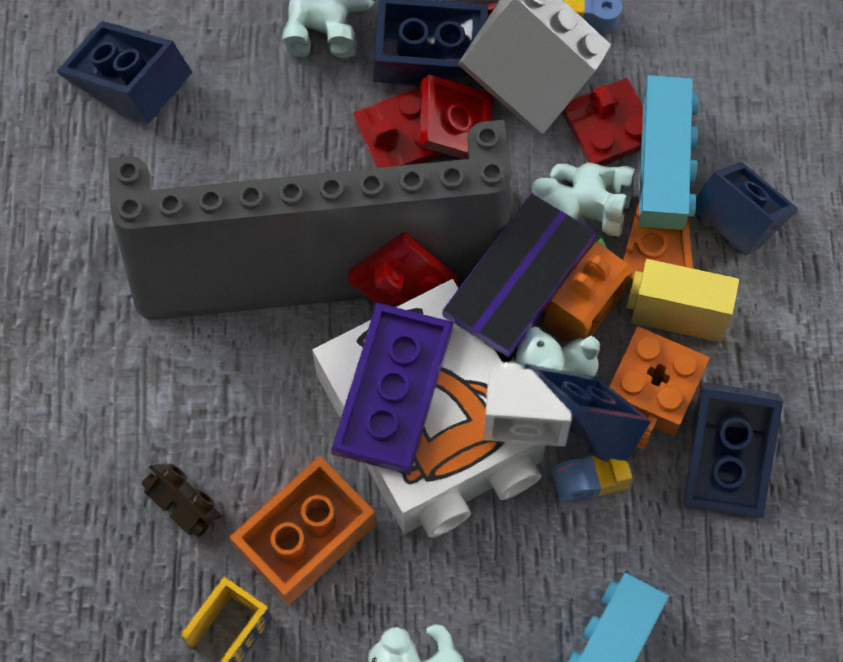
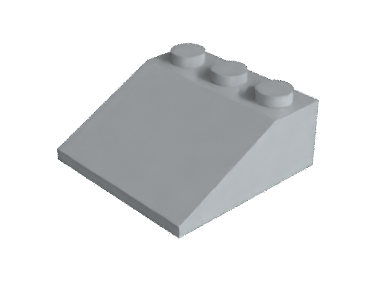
[458,0,611,136]

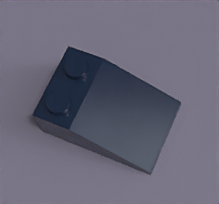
[373,0,488,85]
[57,21,193,124]
[523,364,651,462]
[683,382,783,518]

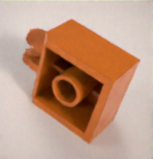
[543,242,633,344]
[610,326,710,449]

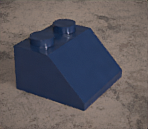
[695,162,798,255]

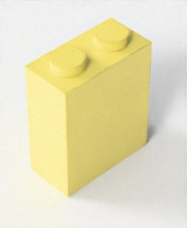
[626,259,739,343]

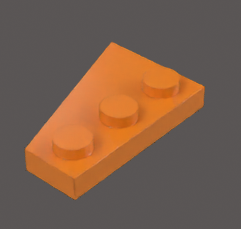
[623,203,693,284]

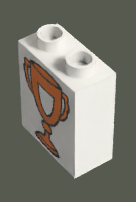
[312,279,546,537]

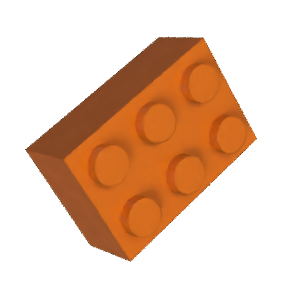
[229,456,377,606]

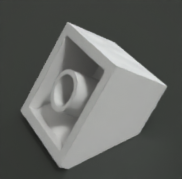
[484,363,571,447]

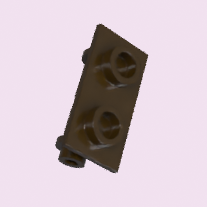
[141,463,222,538]

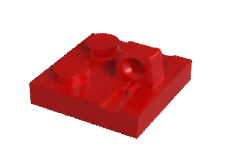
[420,75,492,159]
[562,77,643,166]
[353,87,446,168]
[347,232,458,307]

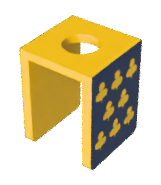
[181,577,273,662]

